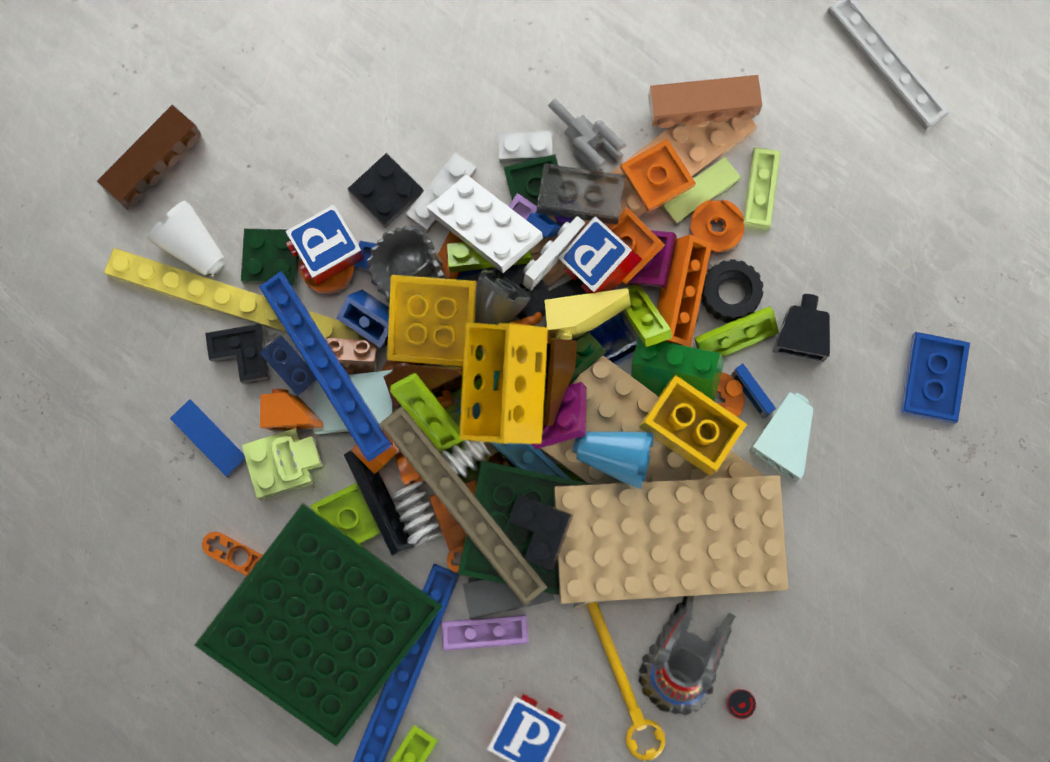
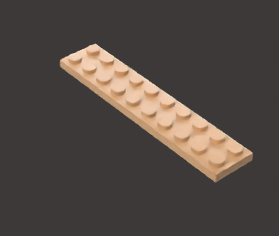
[531,118,757,289]

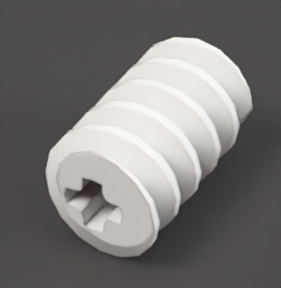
[441,440,492,478]
[391,481,443,544]

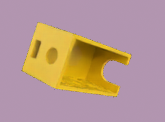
[459,323,548,444]

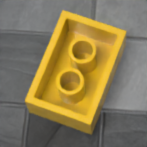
[639,375,747,475]

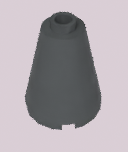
[475,269,530,350]

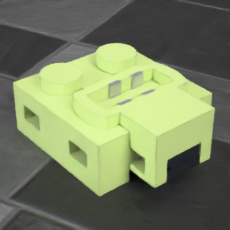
[242,428,323,501]

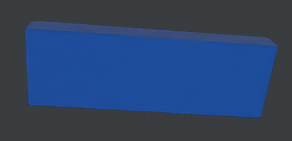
[170,399,246,478]

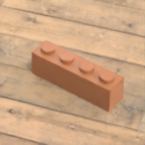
[648,75,763,128]

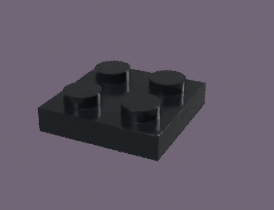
[347,153,424,228]

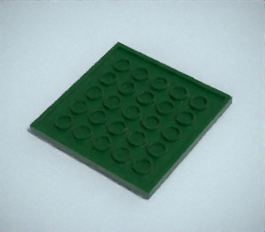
[194,503,443,746]

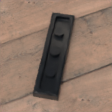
[344,450,414,556]

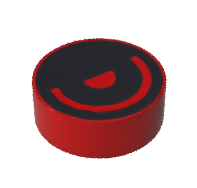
[726,689,756,719]

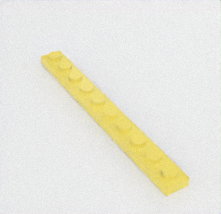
[104,248,367,340]

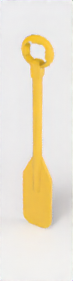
[587,602,666,761]

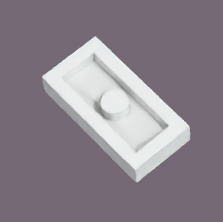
[498,131,553,162]

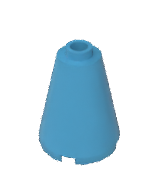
[573,432,654,489]

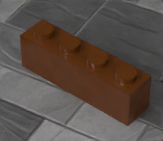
[97,105,201,210]

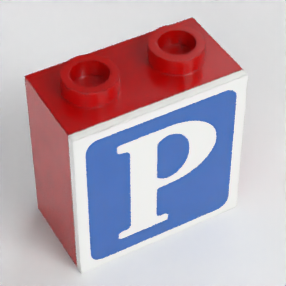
[286,204,365,285]
[558,216,642,294]
[487,694,567,762]

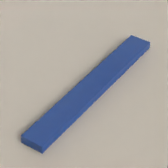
[259,271,393,462]
[353,563,460,762]

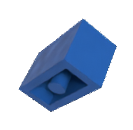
[336,289,389,348]

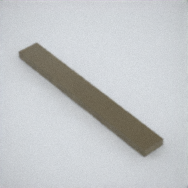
[379,406,547,605]

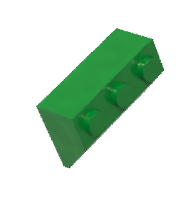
[631,337,724,401]

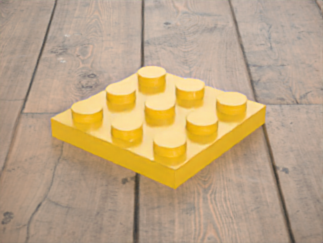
[387,275,477,366]

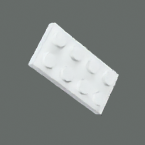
[427,175,543,273]

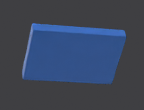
[900,332,970,424]

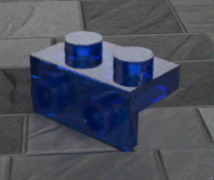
[572,312,637,363]

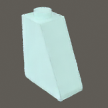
[749,392,814,482]

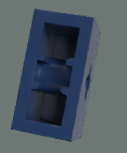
[259,335,316,396]

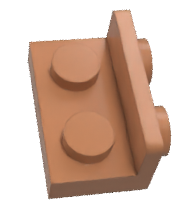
[325,338,378,375]

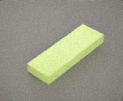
[744,147,781,230]
[661,157,741,225]

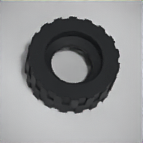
[702,259,764,323]

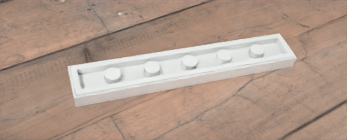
[827,0,950,130]

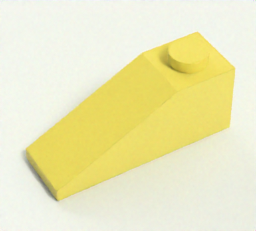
[545,288,631,340]

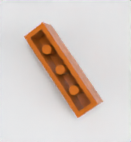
[657,235,712,347]

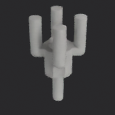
[548,99,625,179]

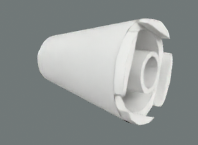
[147,201,224,276]

